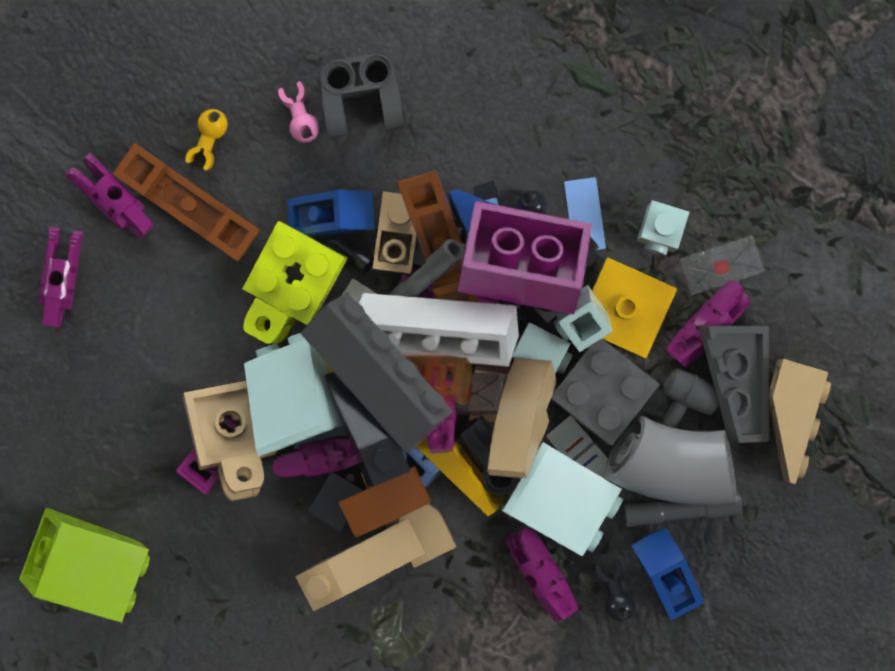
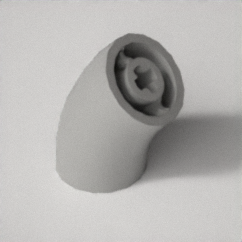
[605,415,737,505]

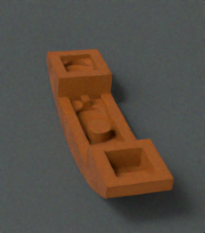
[113,143,261,262]
[398,170,480,303]

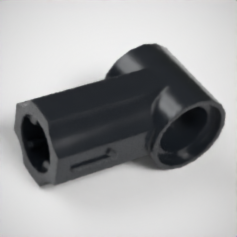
[455,415,519,495]

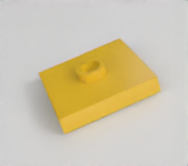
[592,257,677,359]

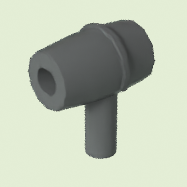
[661,368,719,428]

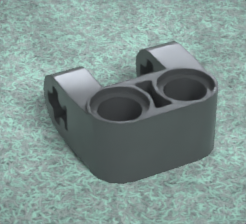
[321,54,404,138]

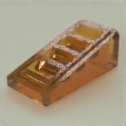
[404,356,472,403]

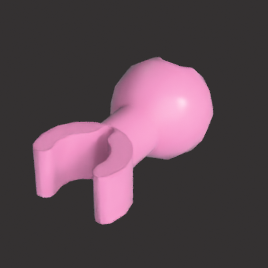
[278,82,320,143]

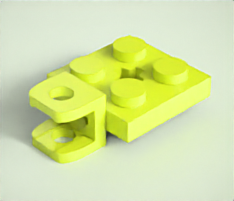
[242,221,348,344]

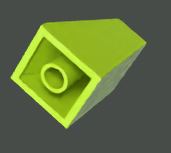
[19,508,150,623]

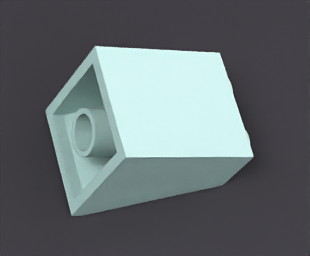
[244,333,343,457]
[501,442,623,557]

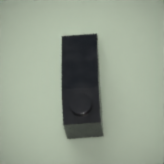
[323,371,410,486]

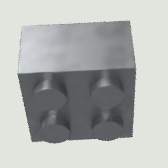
[551,339,660,446]

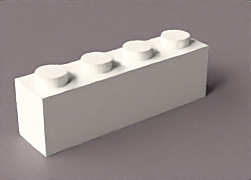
[359,293,519,366]

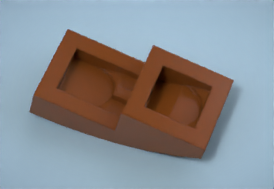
[338,466,432,538]

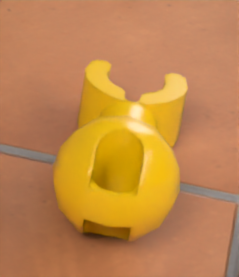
[185,109,228,170]

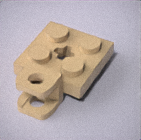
[183,381,277,501]

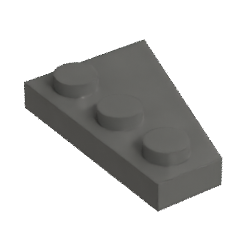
[699,326,769,443]

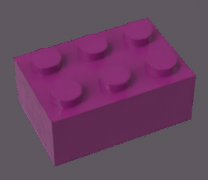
[458,201,592,314]

